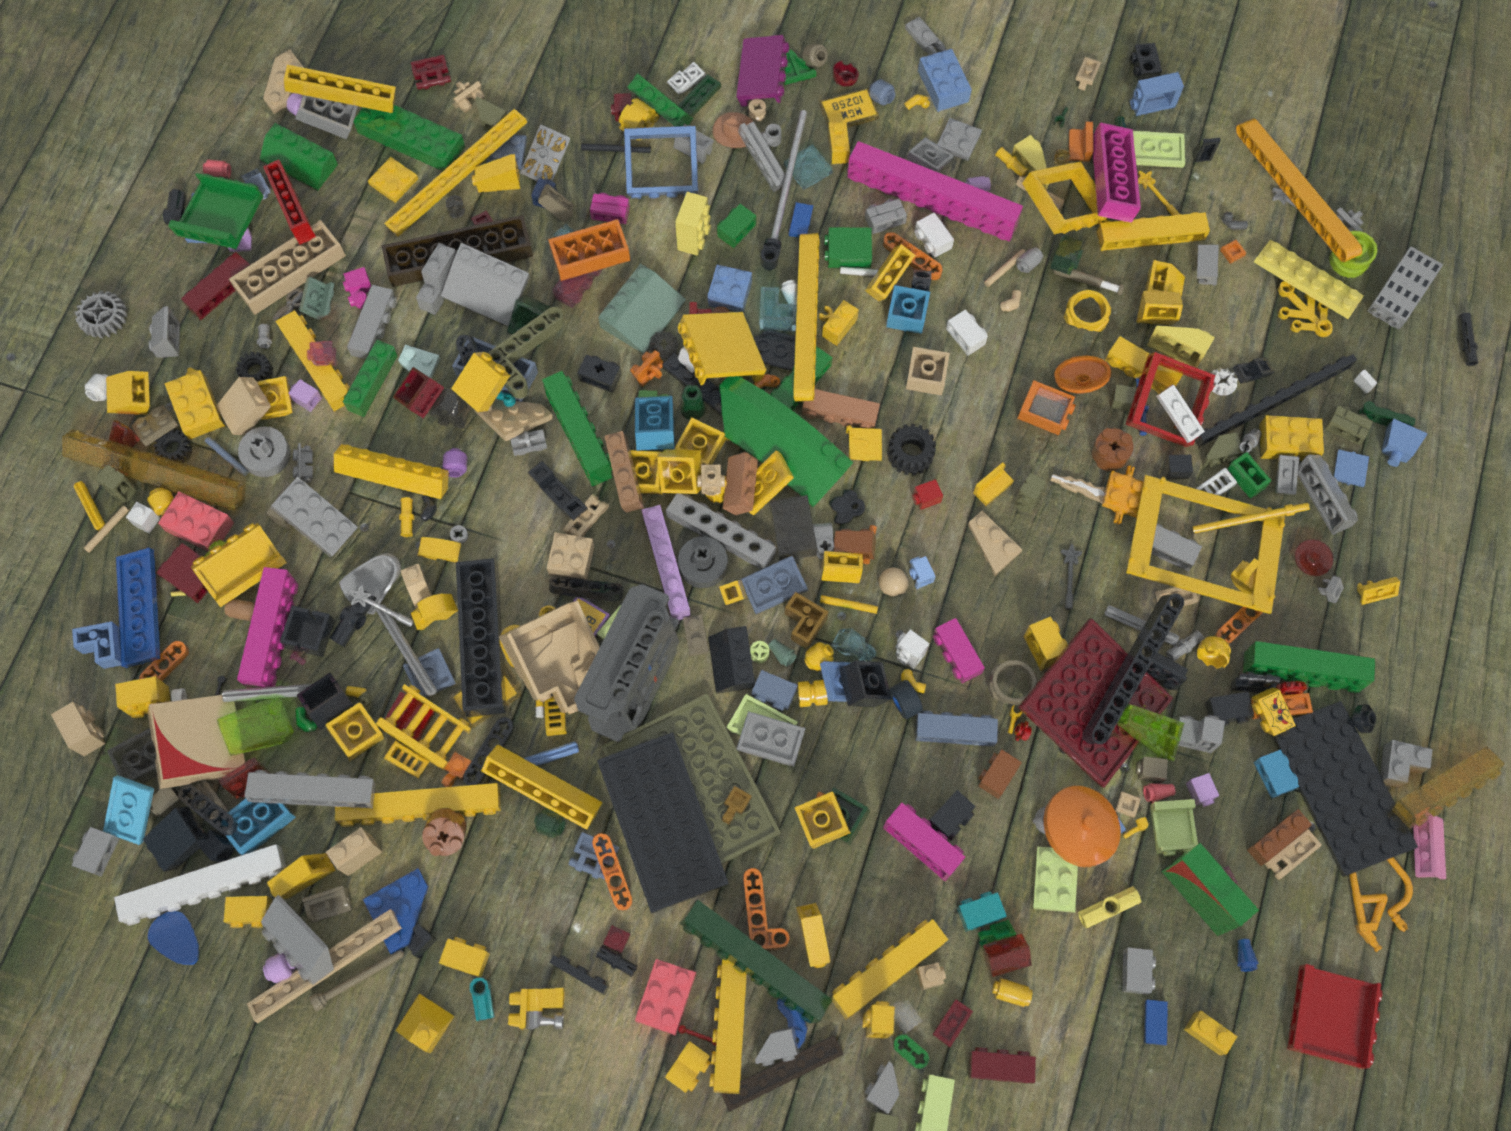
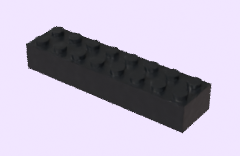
[456,558,506,717]

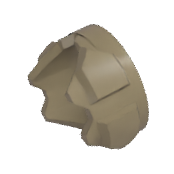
[988,660,1038,705]

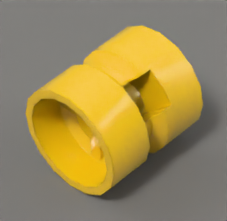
[797,680,827,707]

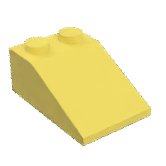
[1147,326,1215,368]

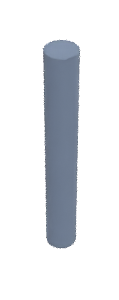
[205,436,249,477]

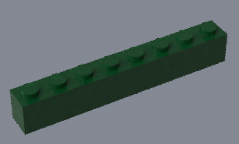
[679,900,833,1023]

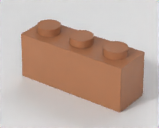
[723,452,758,515]

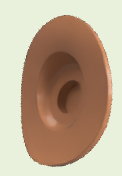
[713,112,756,148]

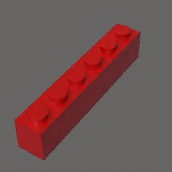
[263,159,316,245]

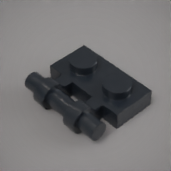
[1231,671,1280,693]

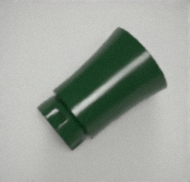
[680,385,706,420]

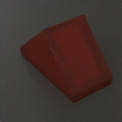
[106,420,140,461]

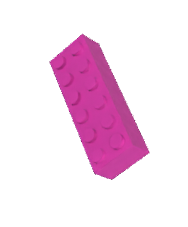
[1093,123,1141,223]
[237,567,298,689]

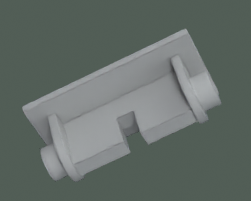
[293,443,313,483]

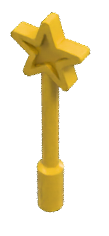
[1138,170,1180,216]

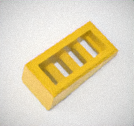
[544,696,567,736]
[384,740,430,779]

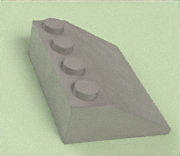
[441,243,530,326]

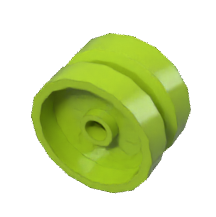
[1329,231,1377,278]

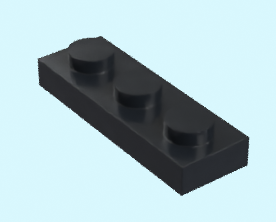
[549,954,609,996]

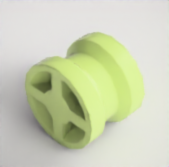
[750,641,769,664]

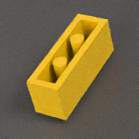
[865,244,915,302]

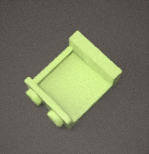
[1150,799,1198,857]

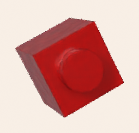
[912,479,943,510]

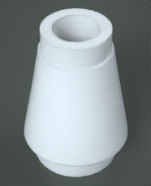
[781,280,798,309]

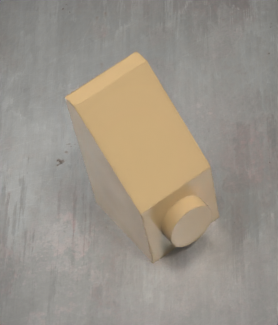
[400,564,432,608]

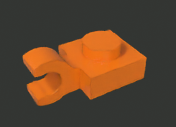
[441,752,472,787]

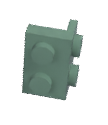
[299,277,334,319]

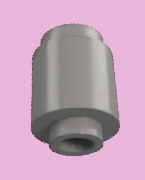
[1016,247,1043,273]

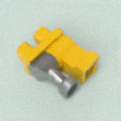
[508,988,565,1030]

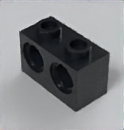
[1130,43,1162,82]

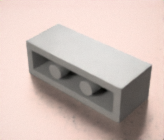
[1151,523,1202,572]

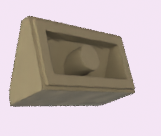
[538,184,573,222]

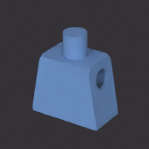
[1382,419,1427,467]

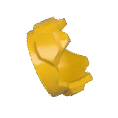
[1064,290,1111,332]

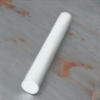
[840,267,878,277]

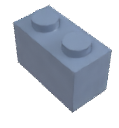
[752,670,798,711]

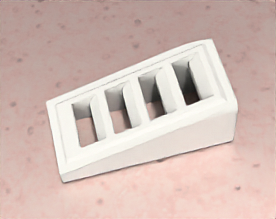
[1196,468,1237,496]

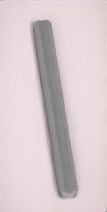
[376,604,437,696]

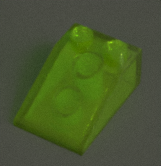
[217,697,294,756]

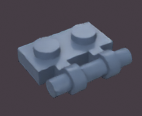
[568,832,620,880]

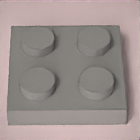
[937,118,982,161]

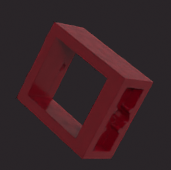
[393,367,445,419]

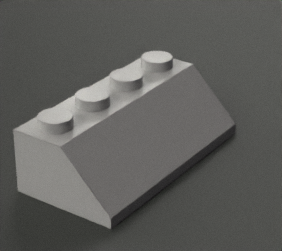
[1298,455,1358,535]
[261,895,334,985]

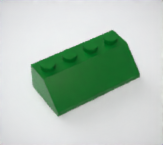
[260,123,338,191]

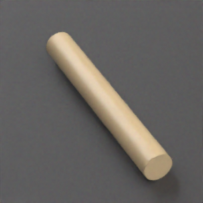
[984,249,1026,287]
[84,505,129,553]

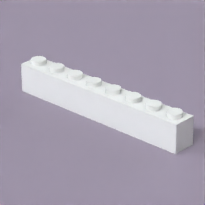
[114,844,286,925]

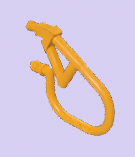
[1349,858,1413,952]

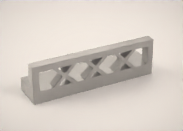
[738,122,785,192]

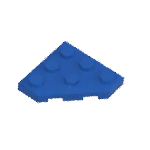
[363,868,429,954]

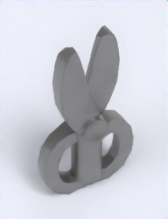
[273,288,303,321]

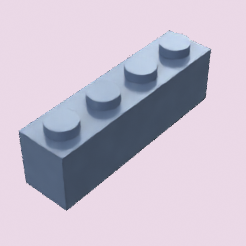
[915,711,998,747]

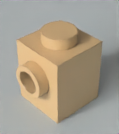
[916,963,946,990]

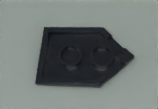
[754,329,796,371]

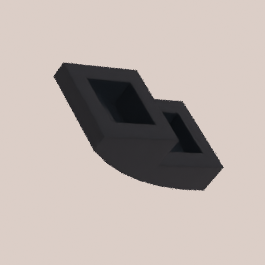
[1232,357,1274,384]

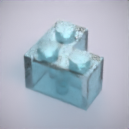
[759,287,797,331]

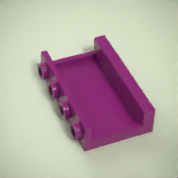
[736,35,789,107]

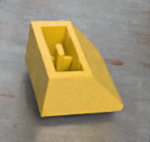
[1145,260,1185,296]
[1136,291,1183,325]
[106,371,150,415]

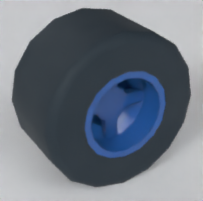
[889,680,923,719]

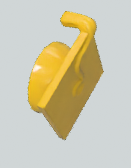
[846,425,882,461]

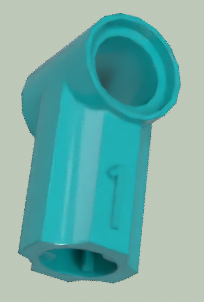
[469,978,495,1021]

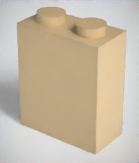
[216,377,271,435]
[326,827,382,876]

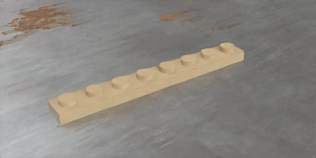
[247,909,402,1023]

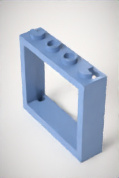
[624,126,698,199]

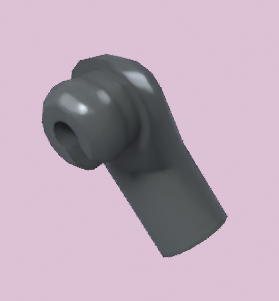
[1222,212,1248,230]

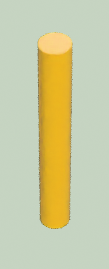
[820,595,878,614]

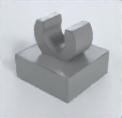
[1318,576,1344,603]

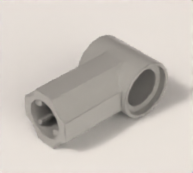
[761,124,782,147]

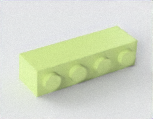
[914,1075,955,1131]

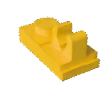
[1357,577,1400,605]

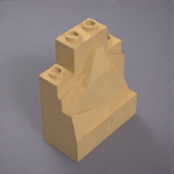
[499,600,600,714]

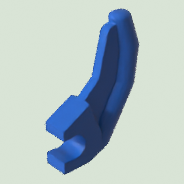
[777,998,808,1048]

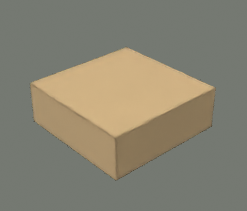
[1115,791,1141,818]

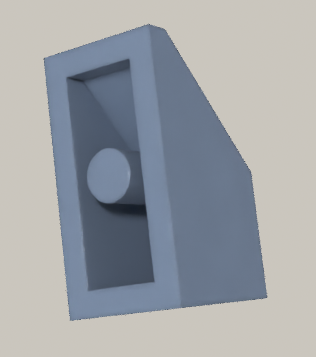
[241,168,271,200]

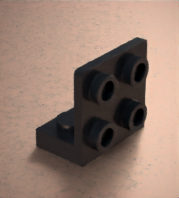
[1147,652,1188,691]

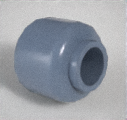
[869,79,895,106]

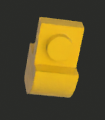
[1231,558,1261,595]
[411,594,458,630]

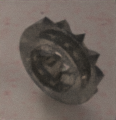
[649,330,679,359]

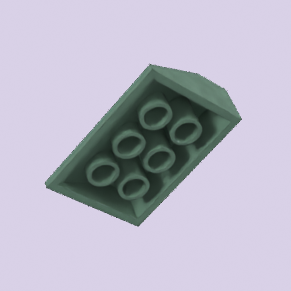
[598,264,686,354]

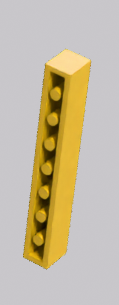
[335,783,501,827]

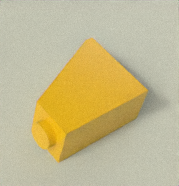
[472,154,520,193]
[267,853,336,899]
[796,903,831,968]

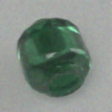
[534,809,566,838]

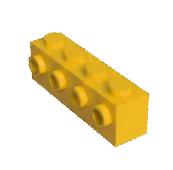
[862,1001,895,1039]

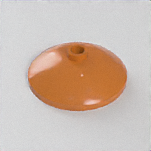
[1054,356,1111,394]

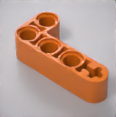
[744,868,789,951]

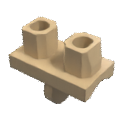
[453,81,485,113]

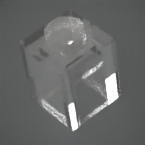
[892,1000,922,1035]

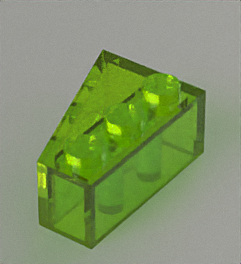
[1117,704,1185,761]

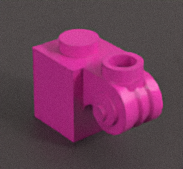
[343,267,372,309]

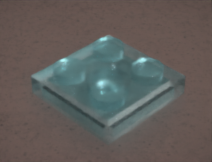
[784,144,833,190]

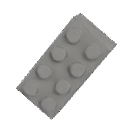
[271,477,358,558]

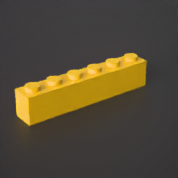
[284,65,396,113]
[1097,212,1210,251]
[276,310,350,412]
[334,444,449,499]
[481,744,603,830]
[710,959,747,1094]

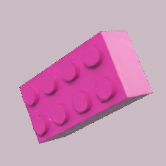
[883,803,965,882]

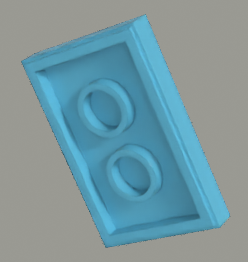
[103,775,154,845]

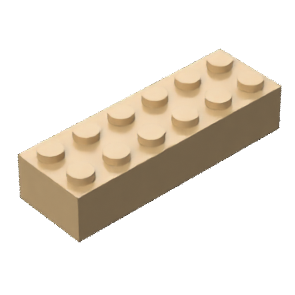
[229,220,345,315]

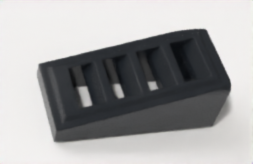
[1192,138,1221,162]

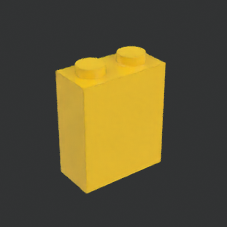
[451,352,511,412]

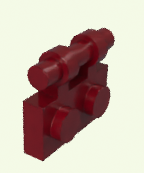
[410,55,451,90]

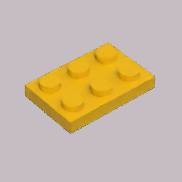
[749,450,794,515]

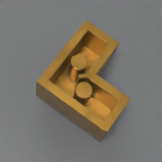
[785,592,829,650]

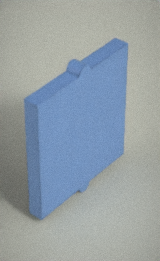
[1333,449,1369,487]

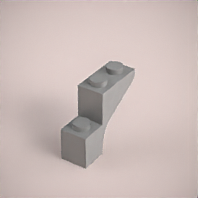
[416,243,456,315]

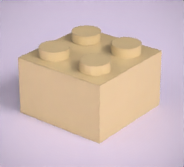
[906,347,950,395]
[547,532,595,579]
[51,702,106,756]

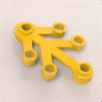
[1278,281,1333,337]

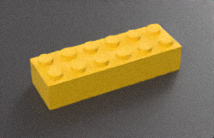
[831,919,949,1020]

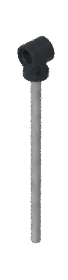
[761,110,807,270]

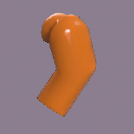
[753,374,780,389]

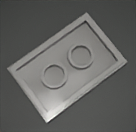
[737,711,805,767]

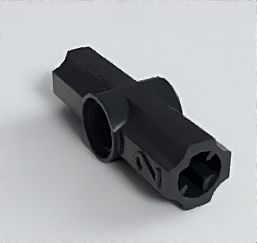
[329,590,377,647]

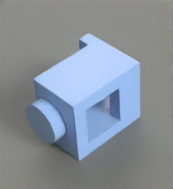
[909,556,936,589]

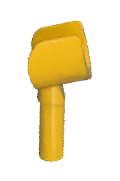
[1007,705,1022,734]
[1123,817,1149,839]

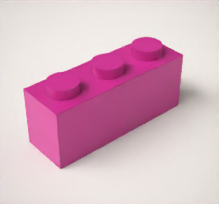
[933,618,985,683]

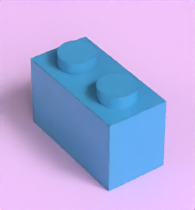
[1253,750,1299,799]

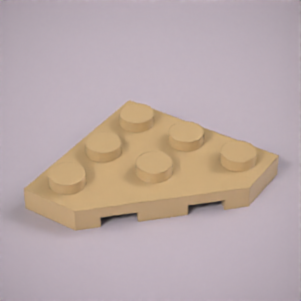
[263,50,304,114]
[474,399,552,441]

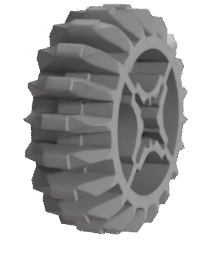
[75,290,128,339]

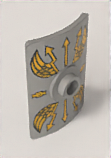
[520,125,570,181]

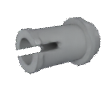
[257,324,272,349]

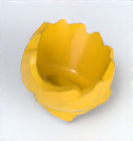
[1197,636,1231,669]

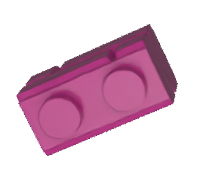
[590,193,630,224]

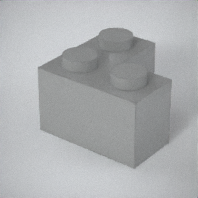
[1172,715,1225,753]
[1380,740,1433,788]

